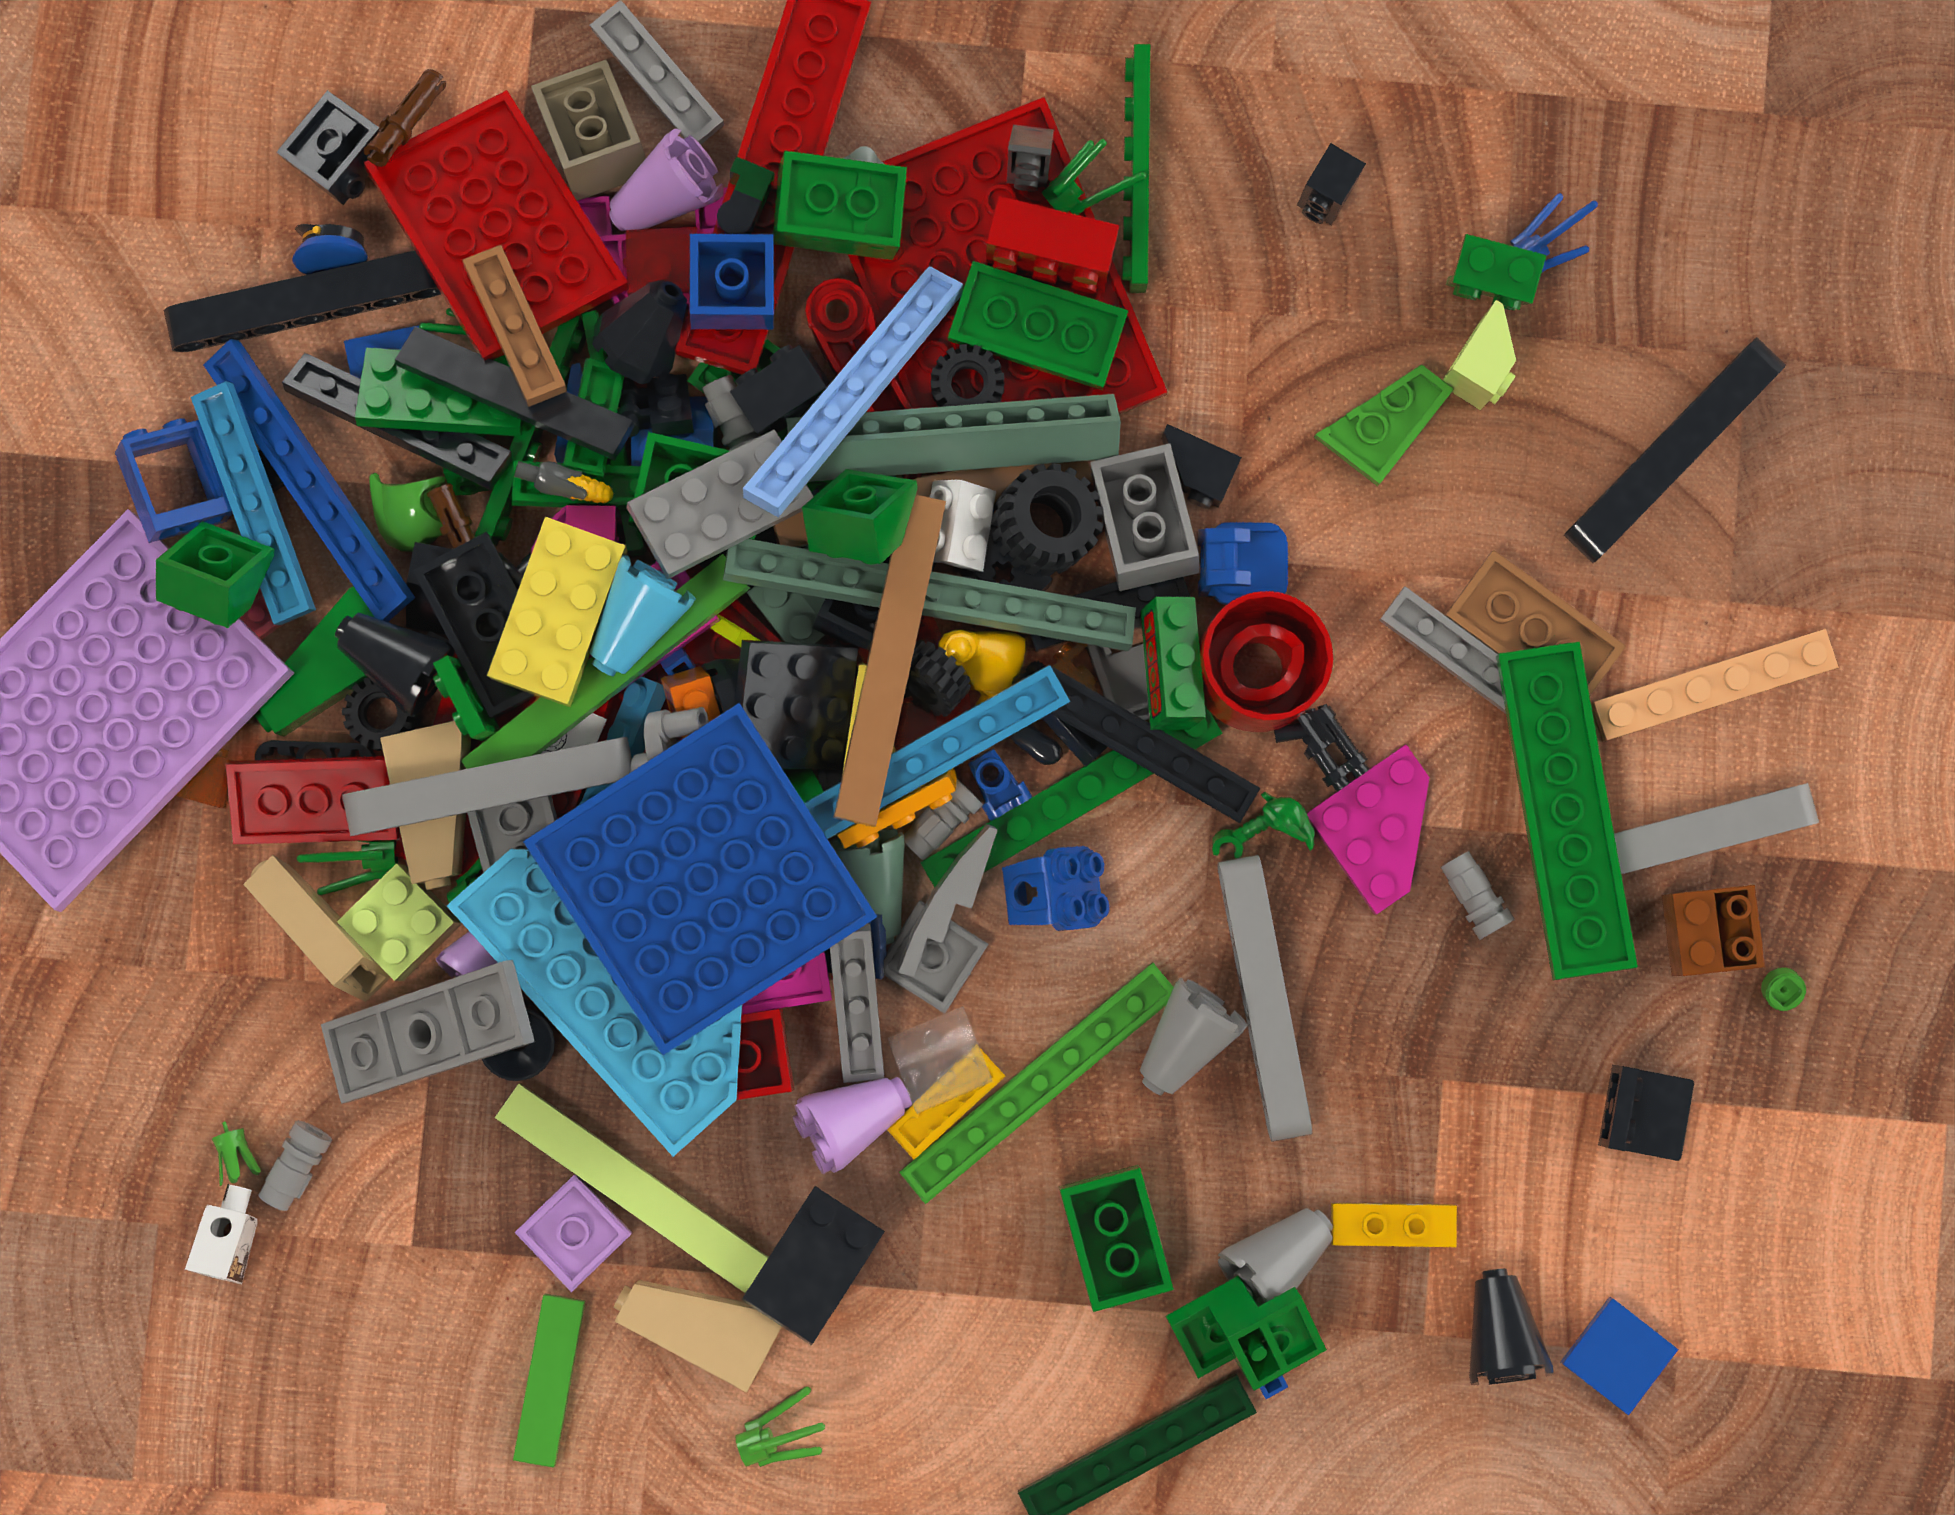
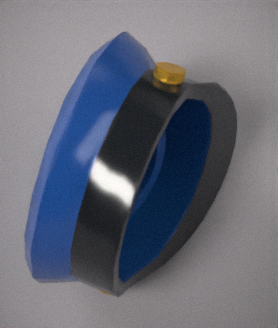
[292,224,368,275]

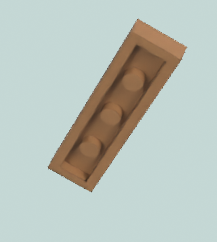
[463,245,567,407]

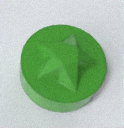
[1761,968,1806,1011]

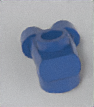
[968,748,1032,821]

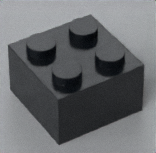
[730,345,831,435]

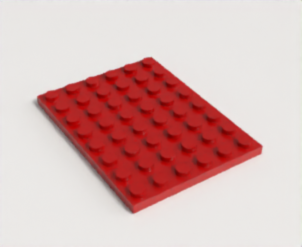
[847,97,1168,474]

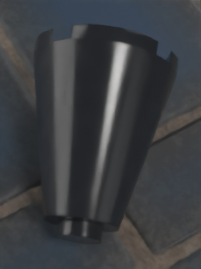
[335,613,456,716]
[1469,1268,1554,1385]

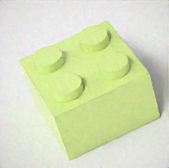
[337,863,462,981]

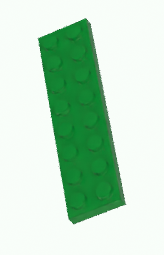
[1496,642,1638,981]

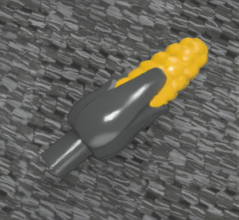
[514,461,614,503]

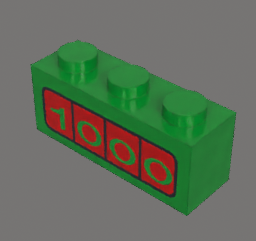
[1140,597,1206,730]

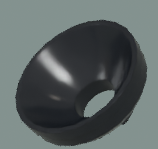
[482,1006,555,1081]

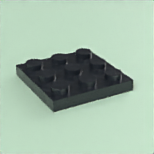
[734,640,858,770]

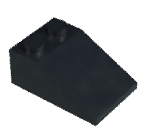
[742,1186,885,1346]

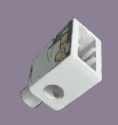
[185,1184,257,1285]

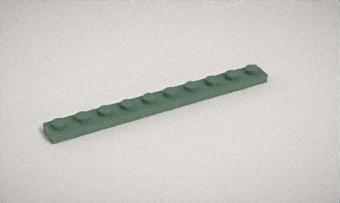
[723,539,1136,651]

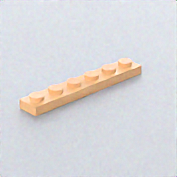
[1591,629,1839,742]

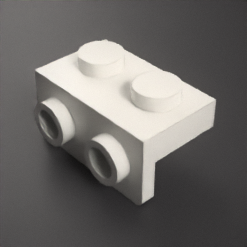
[930,480,996,572]

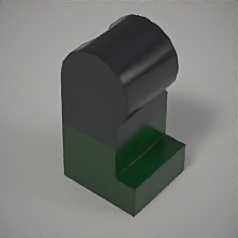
[717,156,774,234]

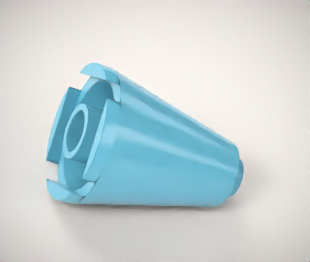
[589,555,696,677]

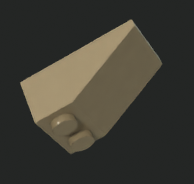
[531,59,646,201]

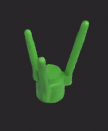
[735,1387,825,1467]

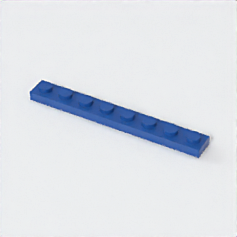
[203,339,415,622]

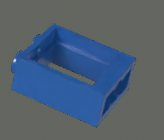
[115,419,233,543]

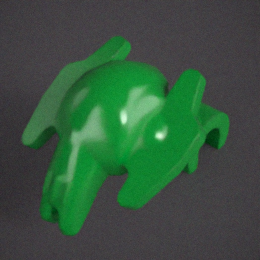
[1212,792,1315,859]

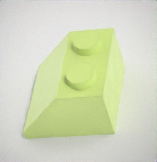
[1443,300,1516,410]

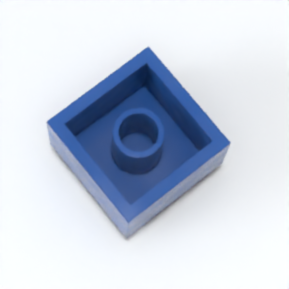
[690,234,774,330]

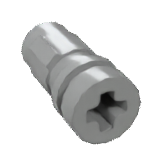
[702,375,760,451]
[904,778,983,860]
[1440,851,1515,940]
[258,1120,332,1211]

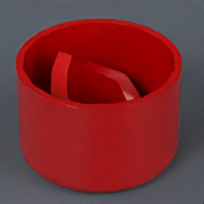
[1199,591,1333,732]

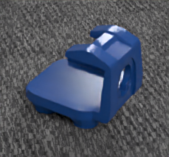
[1198,522,1288,605]
[1002,846,1109,931]

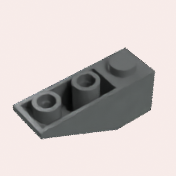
[1007,125,1054,192]

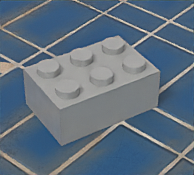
[1090,444,1199,591]

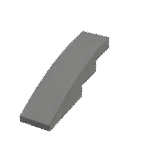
[897,824,997,977]

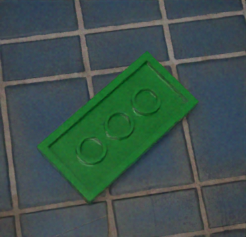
[948,261,1128,390]
[355,348,523,436]

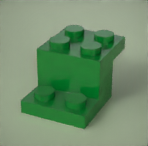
[1165,1276,1327,1391]

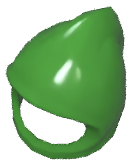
[369,473,446,552]

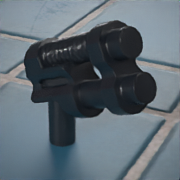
[1274,704,1369,792]

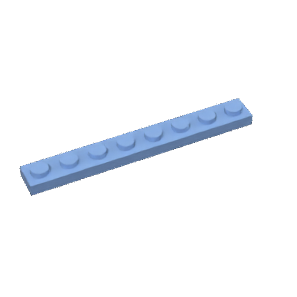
[743,266,963,518]

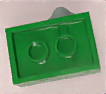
[773,146,907,260]

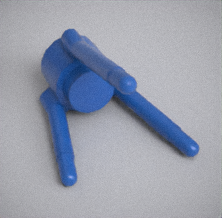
[1510,193,1598,273]

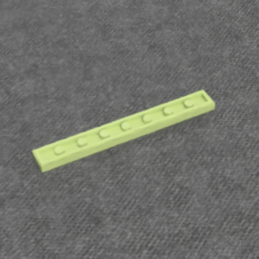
[495,1083,769,1293]

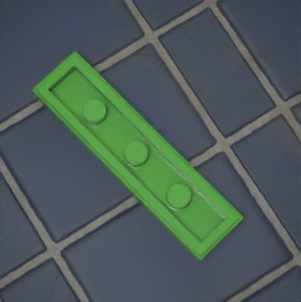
[513,1293,586,1468]

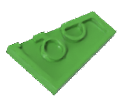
[1314,365,1454,487]

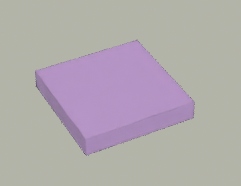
[515,1174,633,1292]

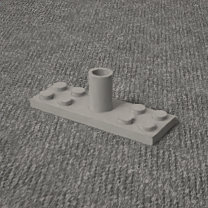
[321,960,535,1104]

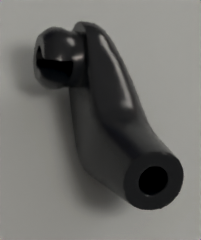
[1010,723,1063,765]

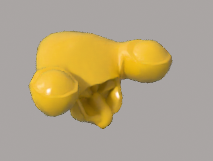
[938,630,1026,706]

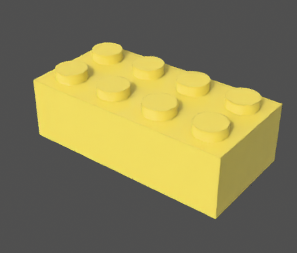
[487,517,628,707]

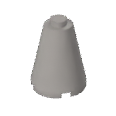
[1140,978,1247,1095]
[1218,1208,1333,1307]

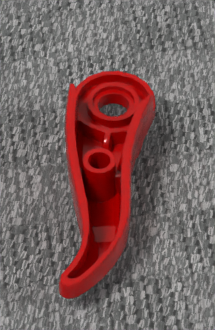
[805,278,922,480]

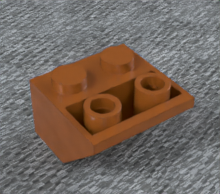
[1661,885,1765,976]

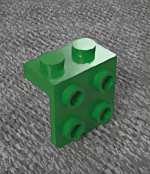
[1446,234,1546,311]

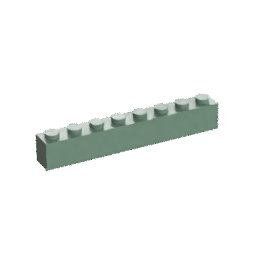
[786,394,1121,482]

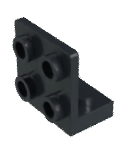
[1598,1064,1694,1161]

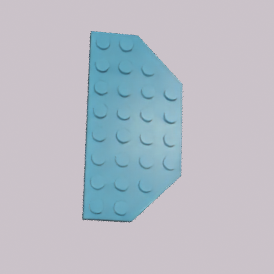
[446,848,742,1157]

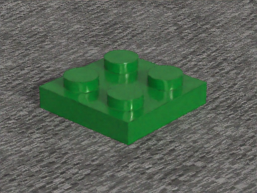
[433,655,501,741]

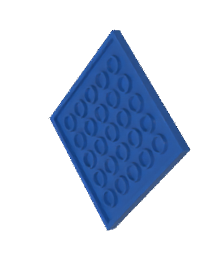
[523,703,877,1055]

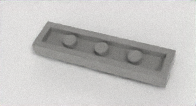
[590,0,725,145]
[1379,586,1506,714]
[830,924,884,1083]

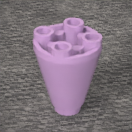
[793,1077,912,1174]

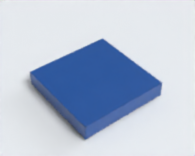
[1560,1297,1679,1415]

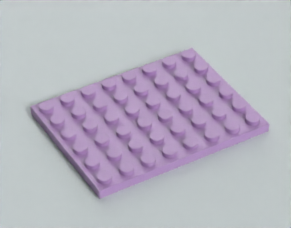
[0,509,294,912]

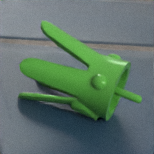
[212,1121,261,1186]

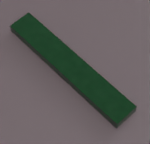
[1018,1374,1257,1515]

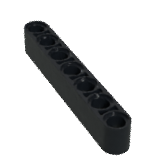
[164,251,441,352]
[1563,337,1786,564]

